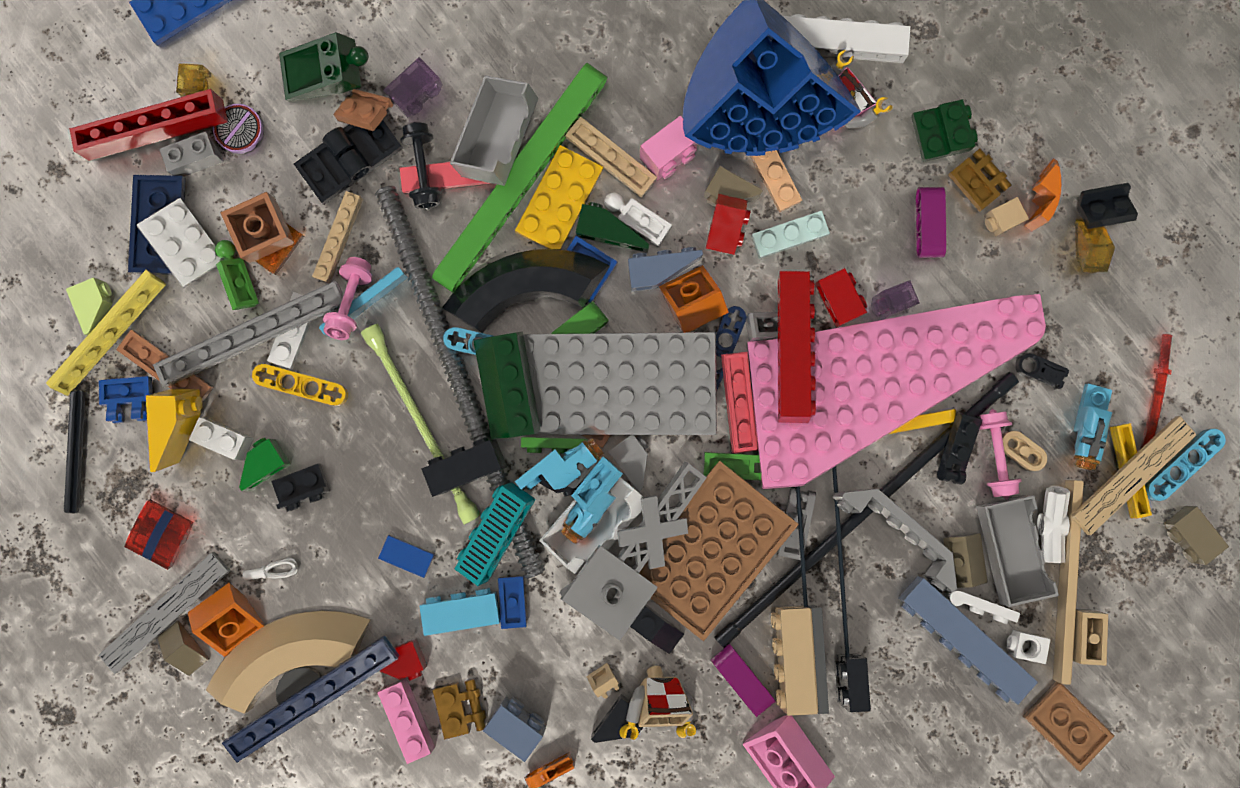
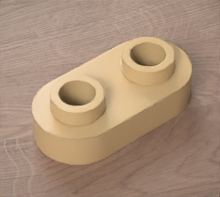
[1002,431,1047,471]

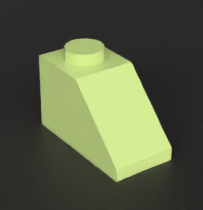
[66,277,113,336]

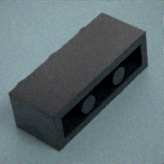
[421,437,507,497]

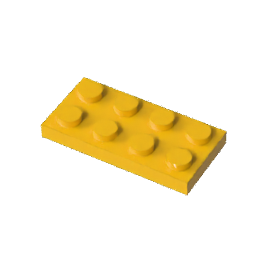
[515,145,604,249]

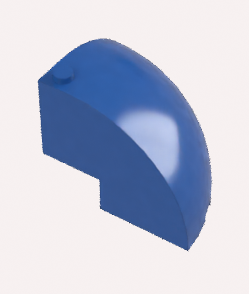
[683,0,861,156]

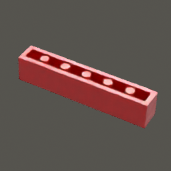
[69,89,228,161]
[777,271,816,423]

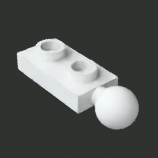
[604,192,672,247]

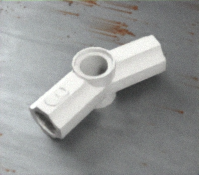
[1037,486,1070,563]

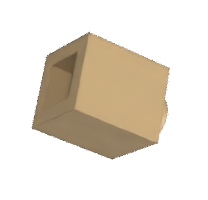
[984,197,1029,237]

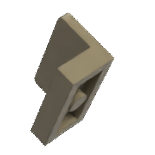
[943,533,988,588]

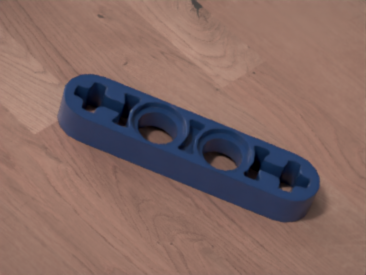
[716,306,746,392]

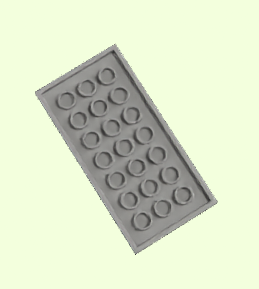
[523,332,717,435]

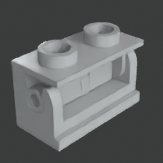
[159,132,224,177]

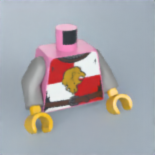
[831,50,893,129]

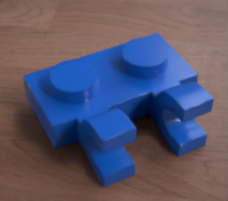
[99,376,152,424]

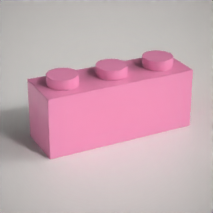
[377,678,435,764]

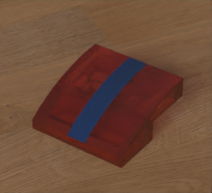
[124,499,194,570]

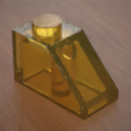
[1075,219,1115,273]

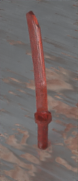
[1140,334,1173,450]

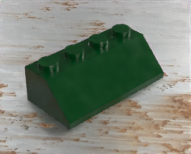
[473,331,541,439]

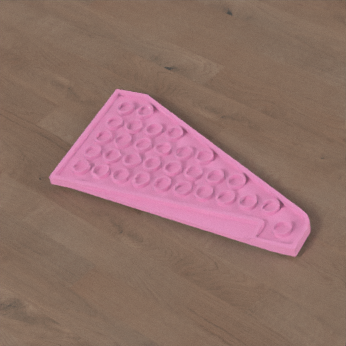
[747,294,1046,489]

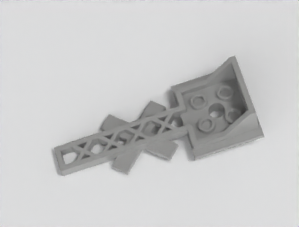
[559,462,707,640]

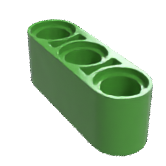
[551,301,609,334]

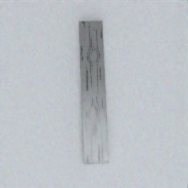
[98,552,231,674]

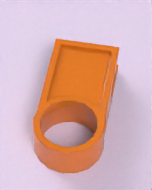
[524,752,575,788]

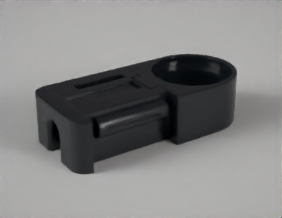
[1015,354,1069,390]

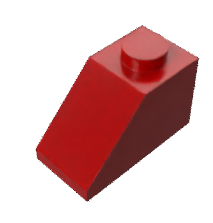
[380,638,427,681]

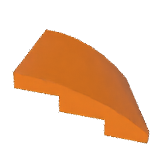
[1024,158,1062,231]

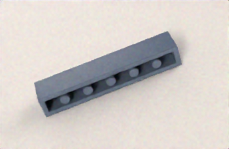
[898,576,1038,705]

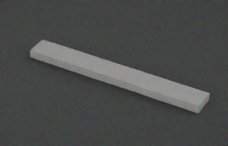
[153,280,343,388]

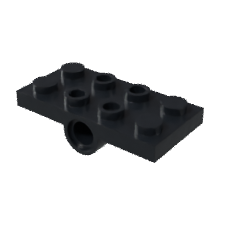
[294,120,403,205]

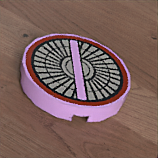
[213,104,264,154]

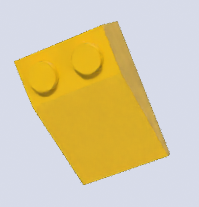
[146,389,203,472]

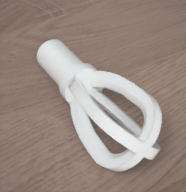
[243,558,298,581]

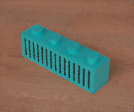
[454,482,536,586]

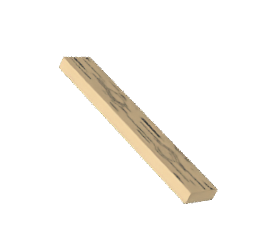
[1071,416,1197,535]

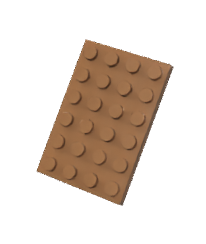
[639,460,799,642]

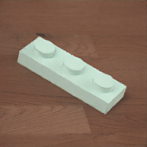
[751,211,830,259]

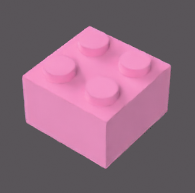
[640,115,698,181]

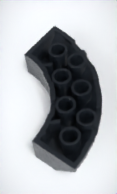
[443,249,610,333]

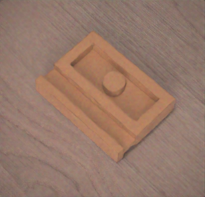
[333,89,393,131]

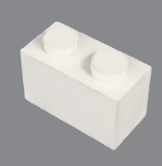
[189,417,254,460]

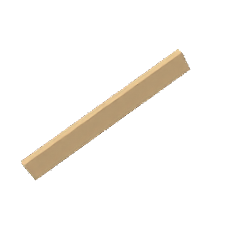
[1053,480,1084,685]

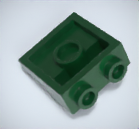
[911,99,978,162]

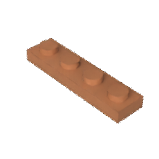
[116,330,214,403]

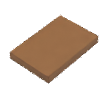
[1022,682,1114,772]

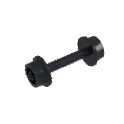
[400,122,442,210]

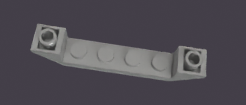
[832,489,957,593]

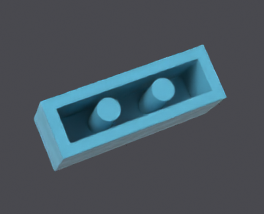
[419,588,501,636]

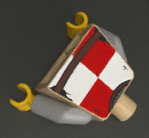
[620,666,696,740]

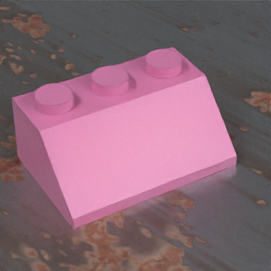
[743,715,835,788]

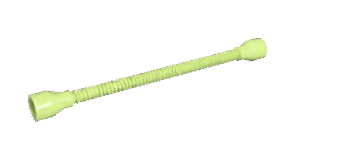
[361,324,481,525]

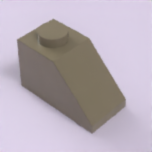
[704,166,763,207]

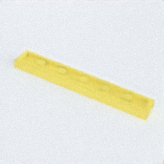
[46,270,166,396]

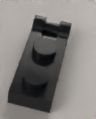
[937,412,983,485]

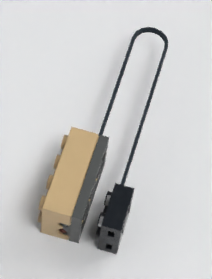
[771,466,871,716]

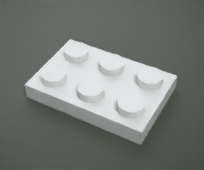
[137,198,223,288]

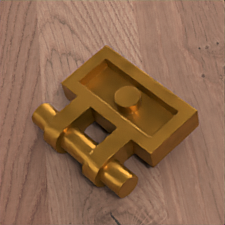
[948,148,1012,212]
[432,679,486,740]

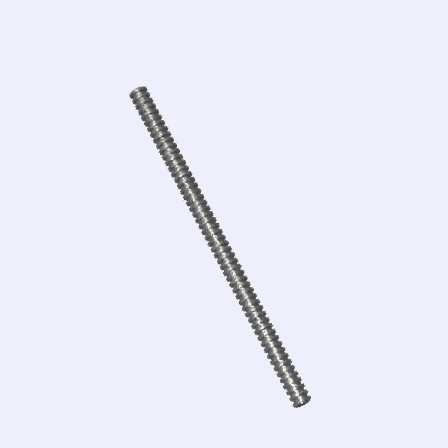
[375,186,545,579]

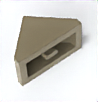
[158,621,210,676]

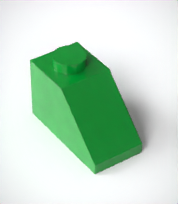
[239,438,291,491]

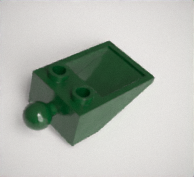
[279,32,369,101]

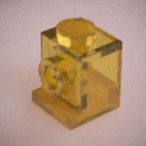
[176,63,211,97]

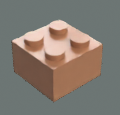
[220,192,295,263]

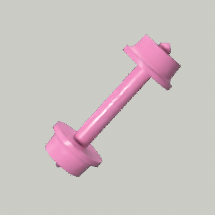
[323,257,372,340]
[979,408,1022,500]

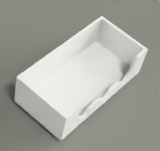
[539,477,643,575]

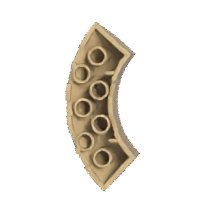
[206,610,371,714]

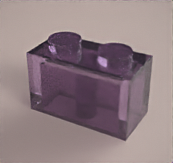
[383,57,443,118]
[871,280,920,320]

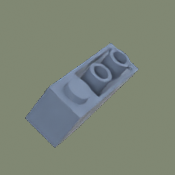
[628,247,703,292]

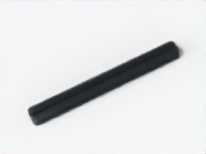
[64,390,85,514]

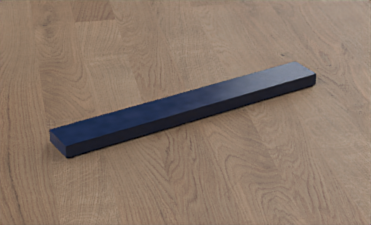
[222,635,400,763]

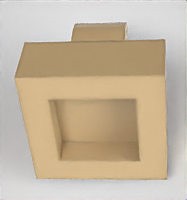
[586,663,619,699]

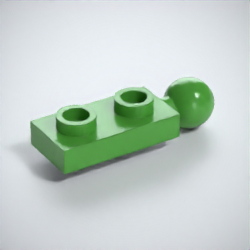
[215,240,259,310]

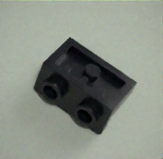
[1077,183,1138,229]
[271,463,330,512]

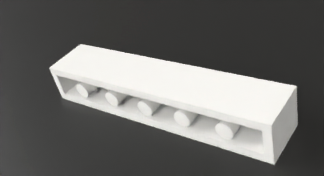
[783,14,910,63]

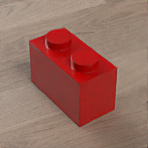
[706,194,751,255]
[814,268,867,328]

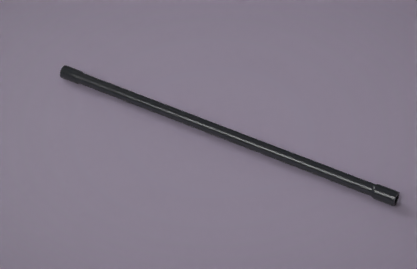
[714,372,1019,648]

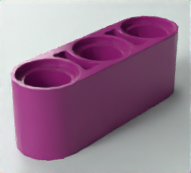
[916,187,947,258]
[710,644,776,717]

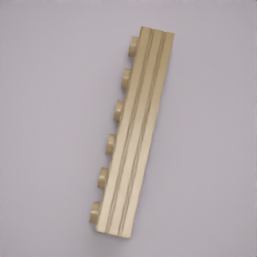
[312,191,363,284]

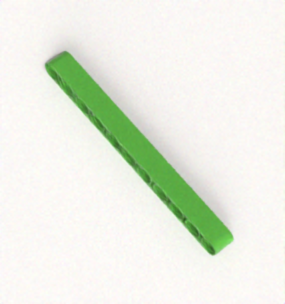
[432,63,608,293]

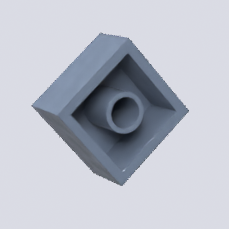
[483,697,546,762]

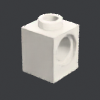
[1006,630,1050,664]

